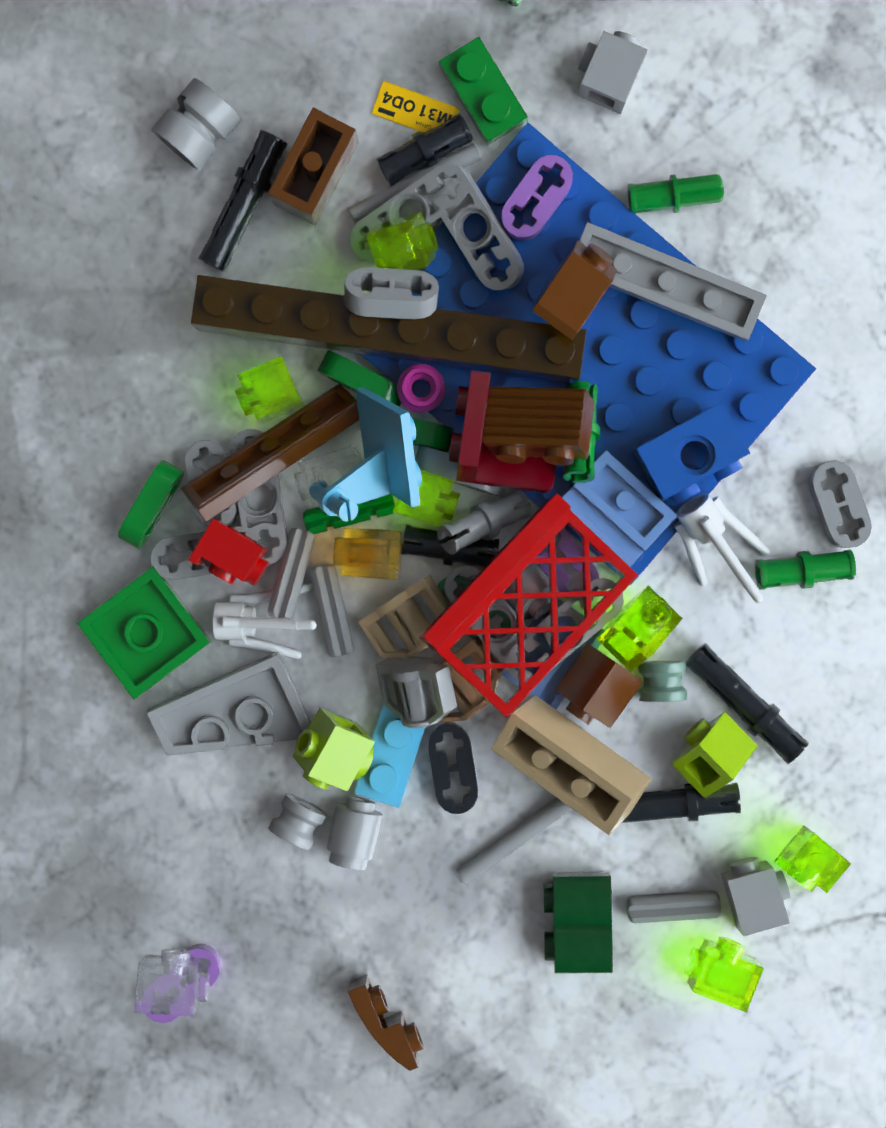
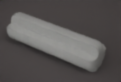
[268,528,314,619]
[310,564,354,657]
[627,891,721,923]

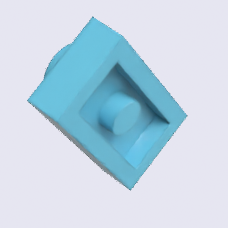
[354,704,425,808]

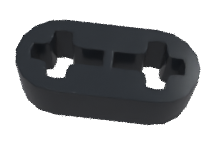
[428,723,478,814]

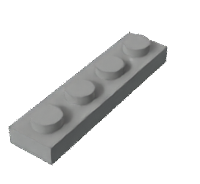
[580,222,767,342]

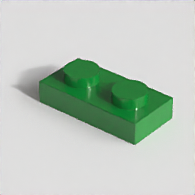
[438,37,528,146]

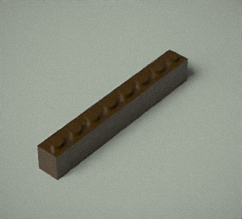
[191,275,587,383]

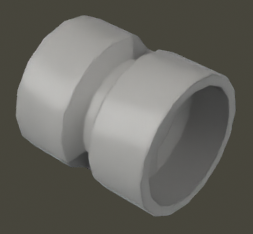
[151,78,242,171]

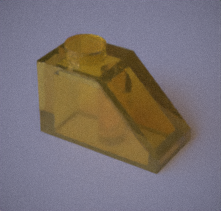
[333,528,403,580]

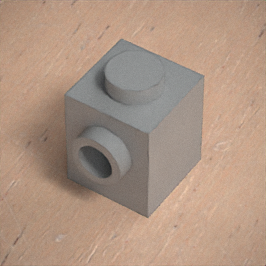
[578,31,648,114]
[721,857,790,937]

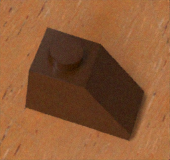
[532,240,617,340]

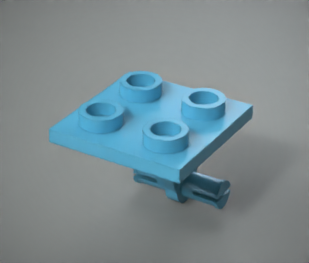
[309,387,422,521]

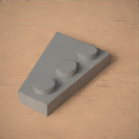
[147,651,311,755]

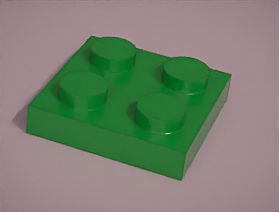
[77,566,212,700]

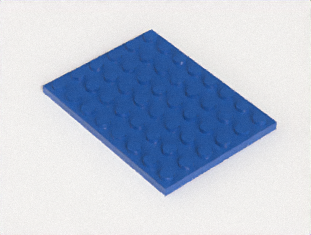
[360,122,816,585]

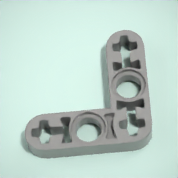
[349,164,524,290]
[151,429,288,580]
[445,565,624,681]

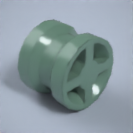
[638,661,687,702]

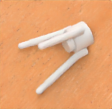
[674,493,769,603]
[213,582,317,659]

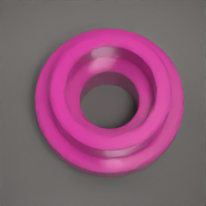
[397,364,445,413]

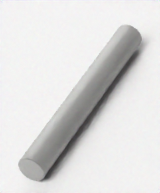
[347,143,482,224]
[456,797,572,885]

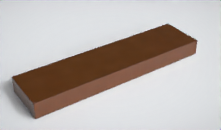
[181,384,359,522]

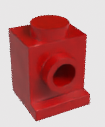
[188,518,269,586]

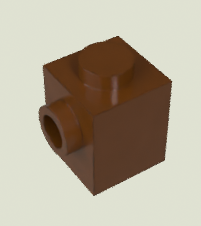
[555,643,643,729]

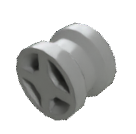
[268,793,327,850]

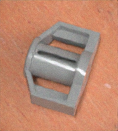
[375,657,457,728]

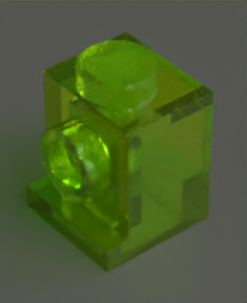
[774,825,851,893]

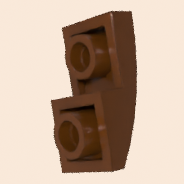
[347,974,424,1071]

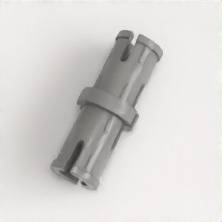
[437,489,532,554]

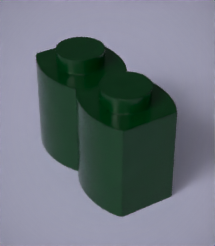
[543,872,613,973]

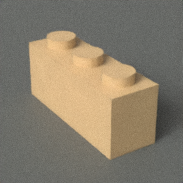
[491,695,652,835]

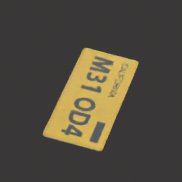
[372,81,460,133]

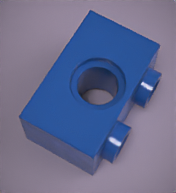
[632,402,750,505]

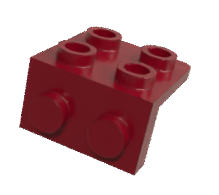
[449,371,556,493]

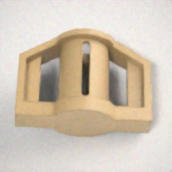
[358,574,449,658]

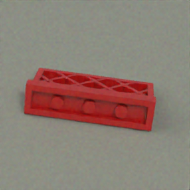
[418,493,638,718]

